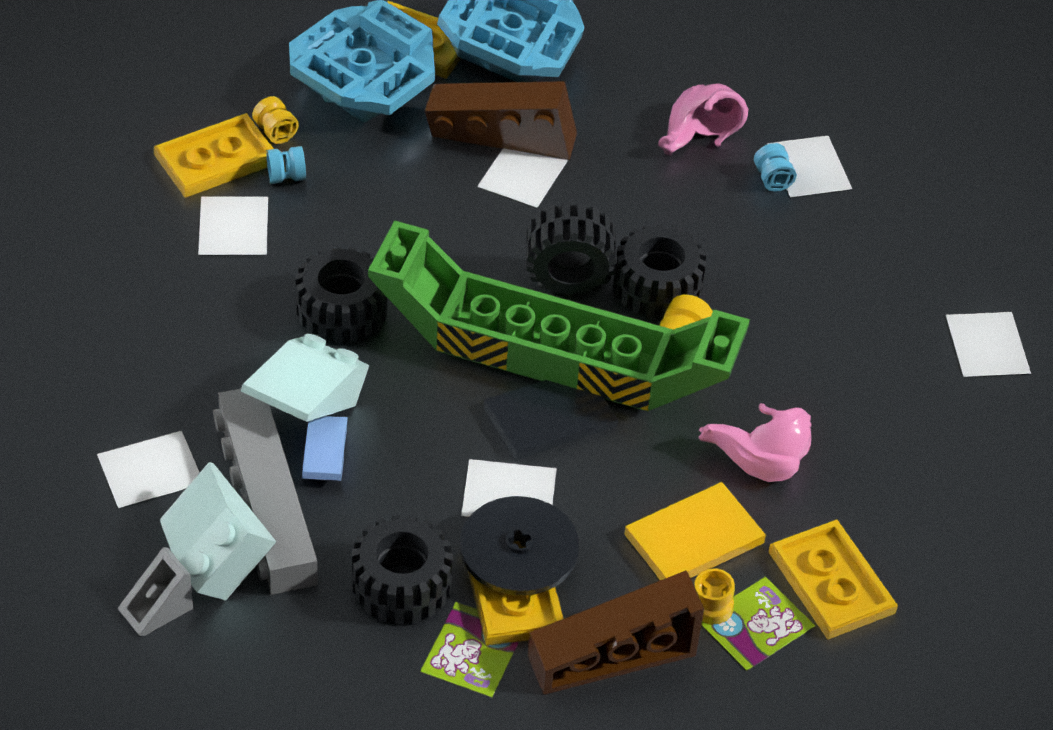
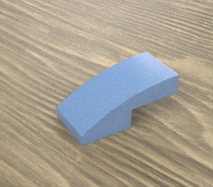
[302,416,348,481]

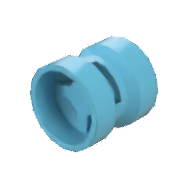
[754,143,797,192]
[266,146,306,184]

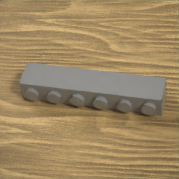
[213,389,318,595]

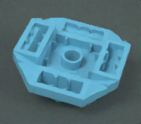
[289,0,435,123]
[437,0,585,82]

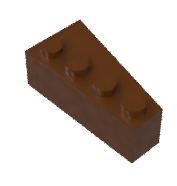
[425,81,577,160]
[528,570,704,695]

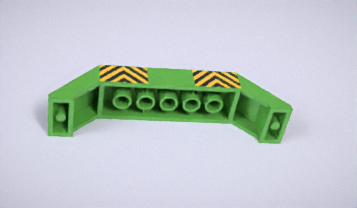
[368,221,750,411]

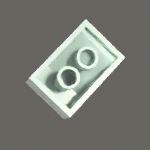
[241,334,369,422]
[160,462,276,600]

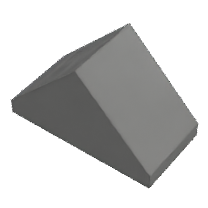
[118,547,193,636]

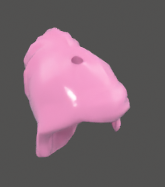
[658,83,749,156]
[699,403,812,482]

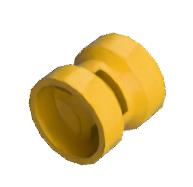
[252,96,299,144]
[694,568,735,625]

